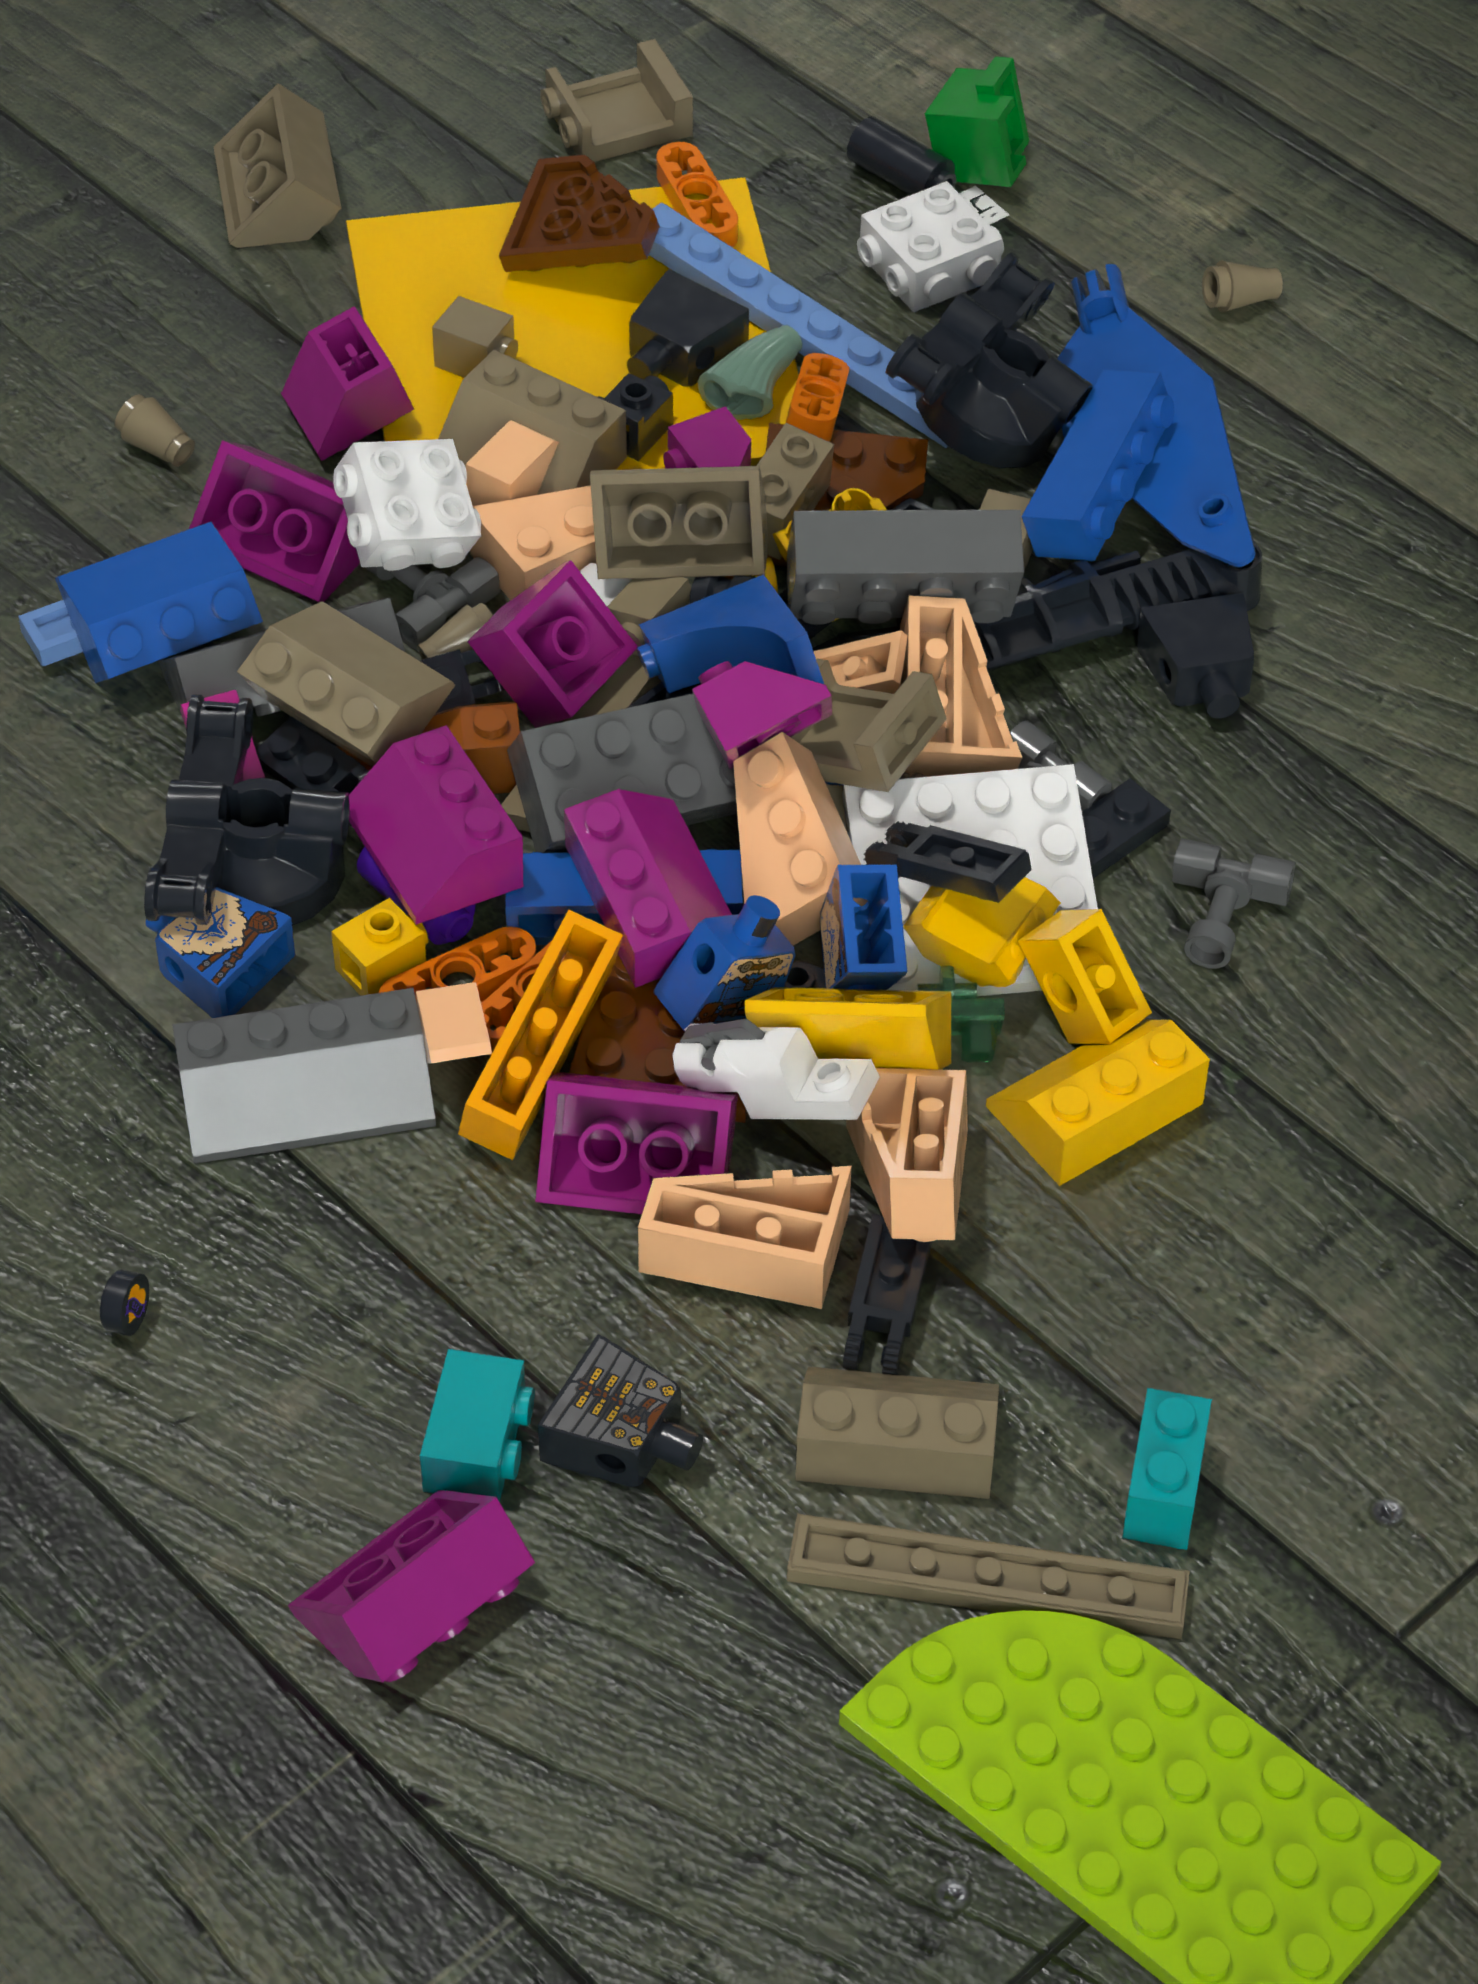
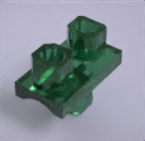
[917,966,1005,1063]

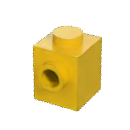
[331,898,428,996]

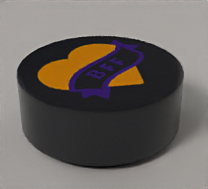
[100,1269,149,1336]

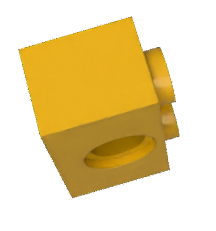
[1018,909,1152,1044]

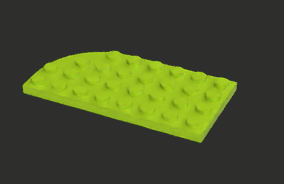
[839,1610,1442,1984]

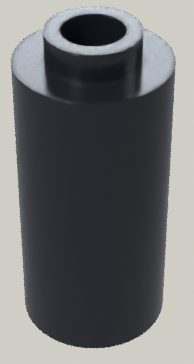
[847,116,956,195]

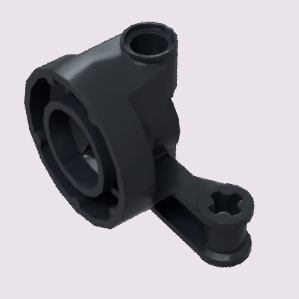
[885,252,1094,468]
[144,694,350,926]

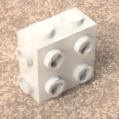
[857,181,1004,312]
[333,439,481,571]

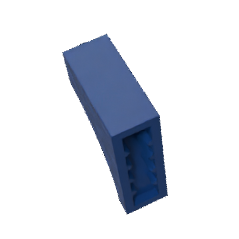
[637,575,824,693]

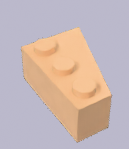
[470,486,596,600]
[900,595,1022,777]
[733,732,868,946]
[846,1068,968,1242]
[638,1166,852,1309]

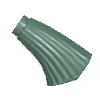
[698,325,802,420]

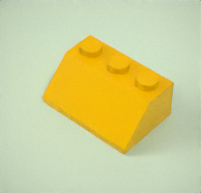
[745,987,951,1070]
[986,1019,1210,1186]

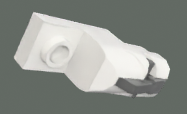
[673,1019,880,1120]

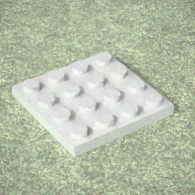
[842,764,1098,999]

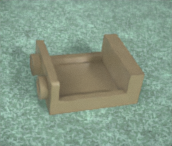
[540,39,693,162]
[791,659,947,792]

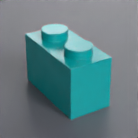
[420,1349,535,1502]
[1122,1388,1212,1550]

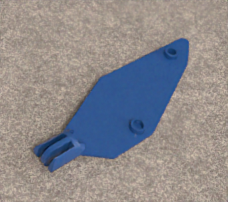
[1057,264,1255,567]

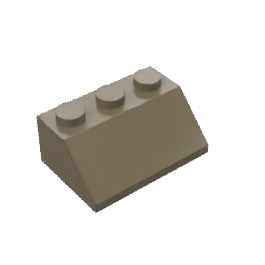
[214,83,341,248]
[438,350,627,495]
[590,466,768,579]
[237,601,455,768]
[795,1367,999,1499]

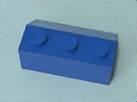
[55,522,263,683]

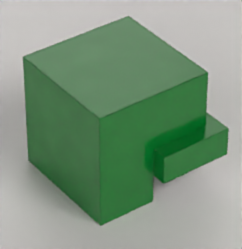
[925,56,1030,187]

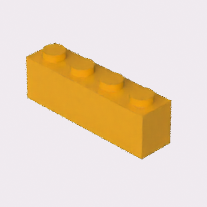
[458,910,623,1160]

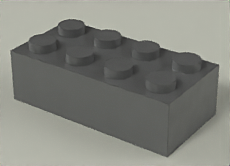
[786,510,1024,624]
[507,694,737,853]

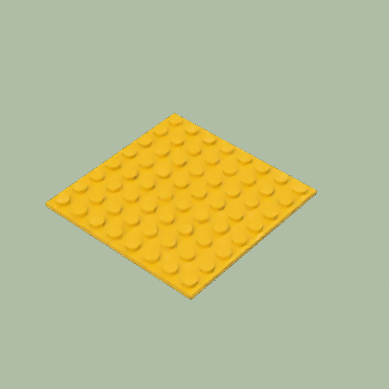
[346,177,799,485]

